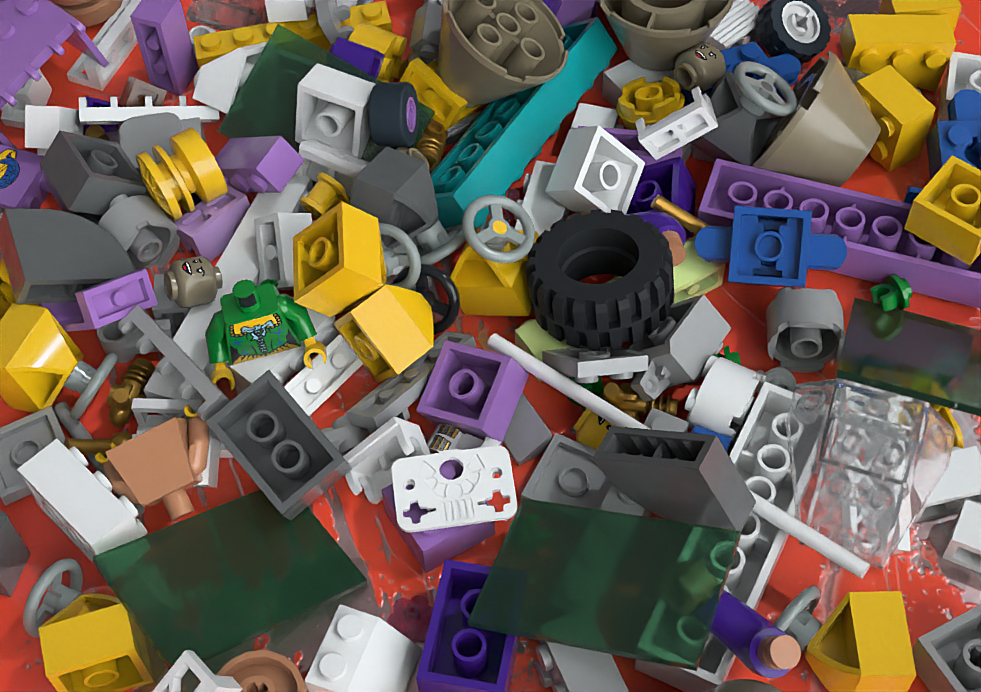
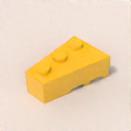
[840,14,957,92]

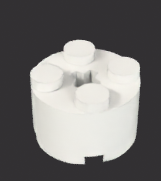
[685,355,766,448]

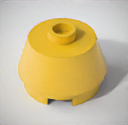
[616,76,685,130]

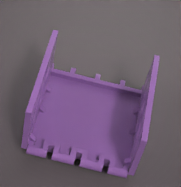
[0,0,109,148]

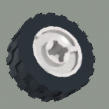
[756,0,831,65]

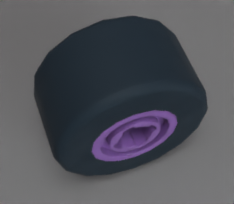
[368,82,419,147]

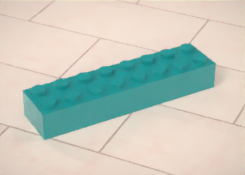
[430,17,618,230]

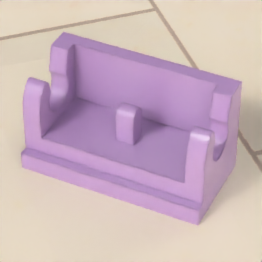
[174,185,250,262]

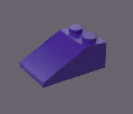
[626,156,696,238]

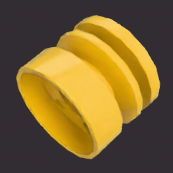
[136,127,228,222]

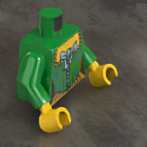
[205,279,327,391]

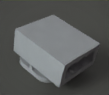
[118,112,206,198]

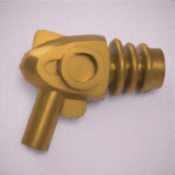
[414,120,449,171]
[106,358,156,428]
[599,382,678,421]

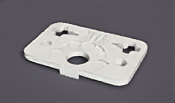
[391,445,517,533]

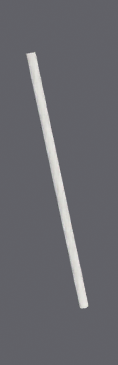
[487,333,870,579]

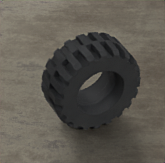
[526,209,674,351]

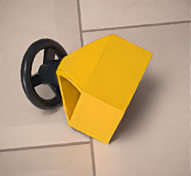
[332,264,460,383]

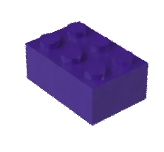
[416,559,529,692]

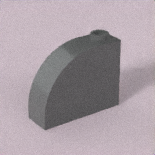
[0,208,134,304]
[593,426,756,535]

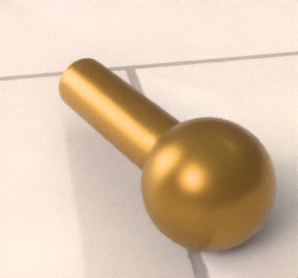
[63,432,132,455]

